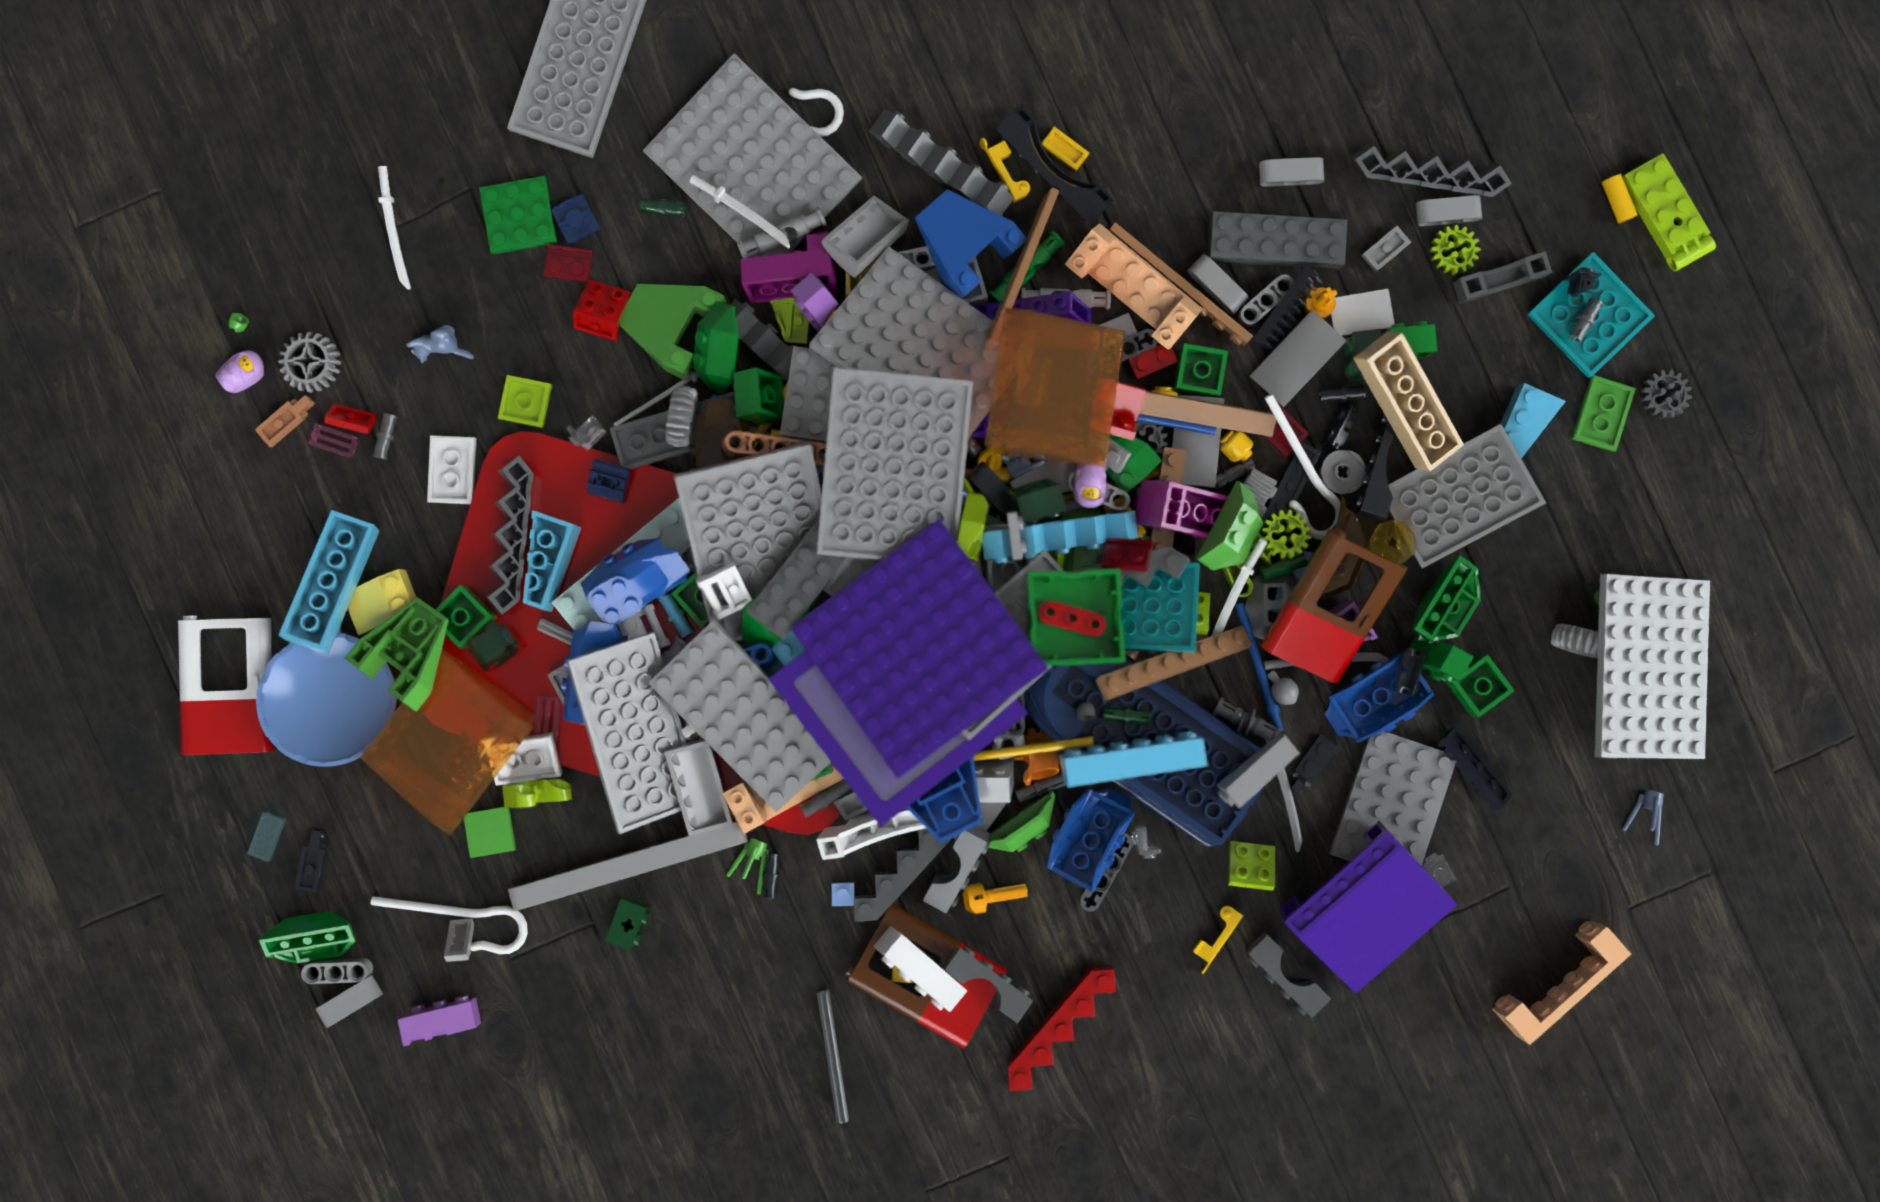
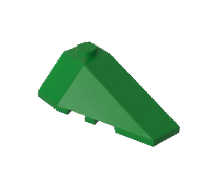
[1082,409,1162,493]

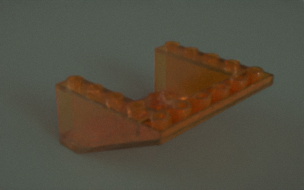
[985,308,1125,467]
[360,650,536,835]

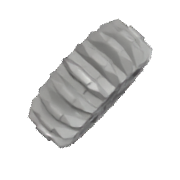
[278,332,342,393]
[666,386,698,447]
[1551,624,1598,659]

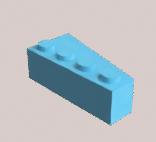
[1500,383,1566,458]
[523,510,582,612]

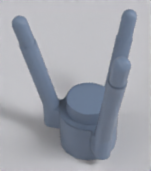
[1007,435,1064,478]
[1622,790,1664,846]

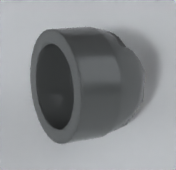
[1077,702,1095,720]

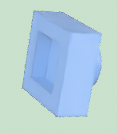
[832,882,855,906]

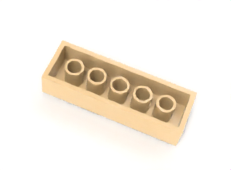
[1353,332,1464,471]

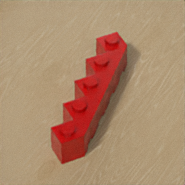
[1007,965,1116,1091]

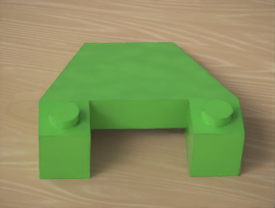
[619,284,726,381]
[344,598,449,711]

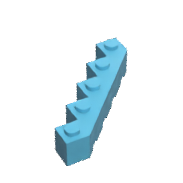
[982,510,1138,563]

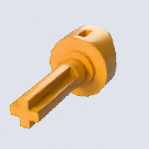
[1304,287,1337,319]
[963,883,1028,914]

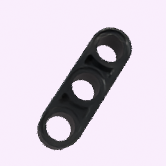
[966,461,1025,521]

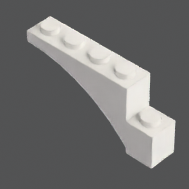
[816,808,925,860]

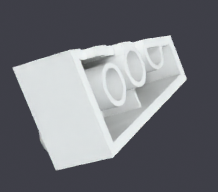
[873,925,967,1012]

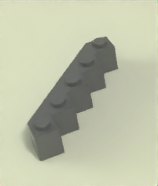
[869,110,1014,216]
[1352,143,1512,197]
[730,299,794,382]
[484,456,533,615]
[1068,546,1190,588]
[854,828,953,921]

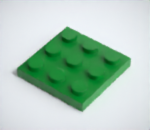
[479,176,558,254]

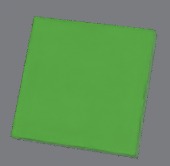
[463,807,516,858]

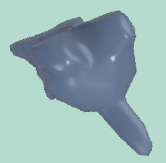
[406,325,474,363]

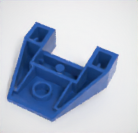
[915,189,1028,298]
[906,756,982,843]

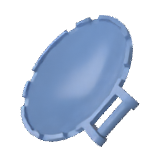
[256,625,397,767]

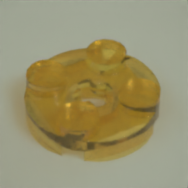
[1370,520,1416,564]

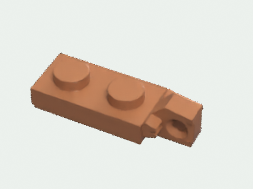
[255,395,315,447]

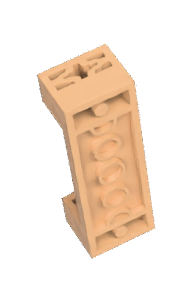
[1065,224,1203,350]
[723,763,844,834]
[1493,920,1631,1045]

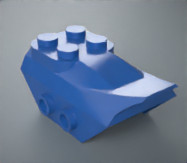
[581,538,691,624]
[561,621,628,724]
[1324,650,1434,743]
[1047,788,1135,893]

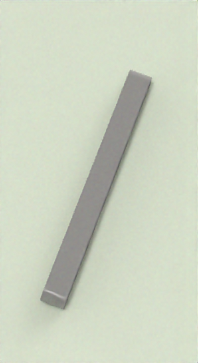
[508,821,748,911]

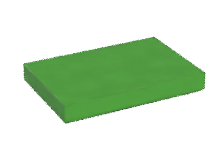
[1571,375,1636,452]

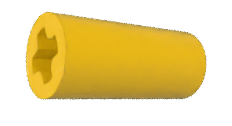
[1602,174,1638,223]

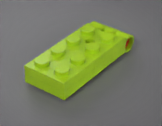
[1623,153,1716,271]

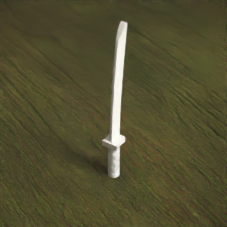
[378,166,411,290]
[690,175,790,248]
[1211,538,1268,636]

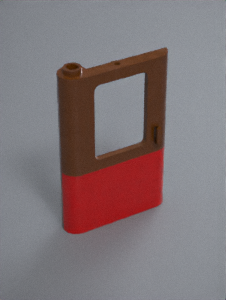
[1261,527,1408,684]
[845,904,1007,1049]

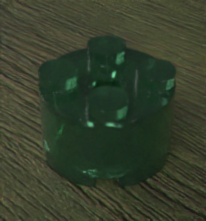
[466,622,521,672]

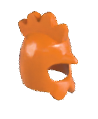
[1013,728,1060,786]

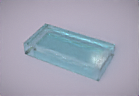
[247,811,286,862]

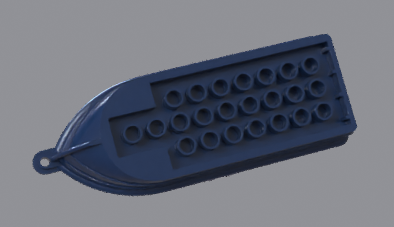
[1024,655,1263,847]

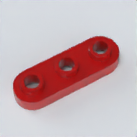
[1037,601,1106,637]

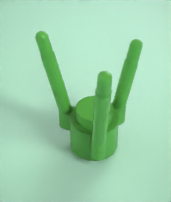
[727,838,769,894]

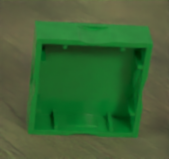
[1024,569,1125,666]

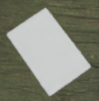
[1331,289,1394,336]

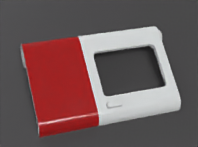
[178,616,274,755]

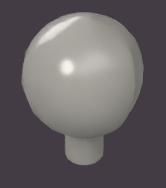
[1267,671,1299,705]

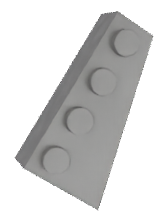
[974,759,1014,803]

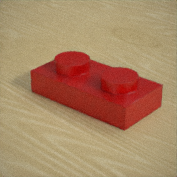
[1128,344,1178,380]
[325,403,377,434]

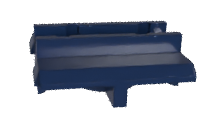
[551,194,600,244]
[587,459,630,503]

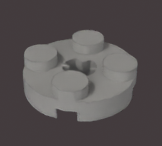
[1319,450,1365,495]

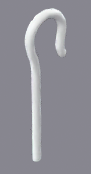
[789,88,844,137]
[1265,394,1341,540]
[371,896,528,954]

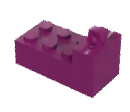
[741,231,838,304]
[1133,480,1228,540]

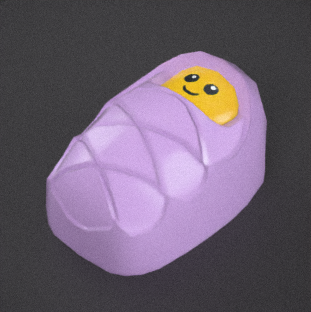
[215,350,264,393]
[1073,459,1106,508]

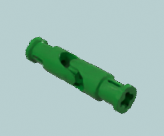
[988,230,1065,302]

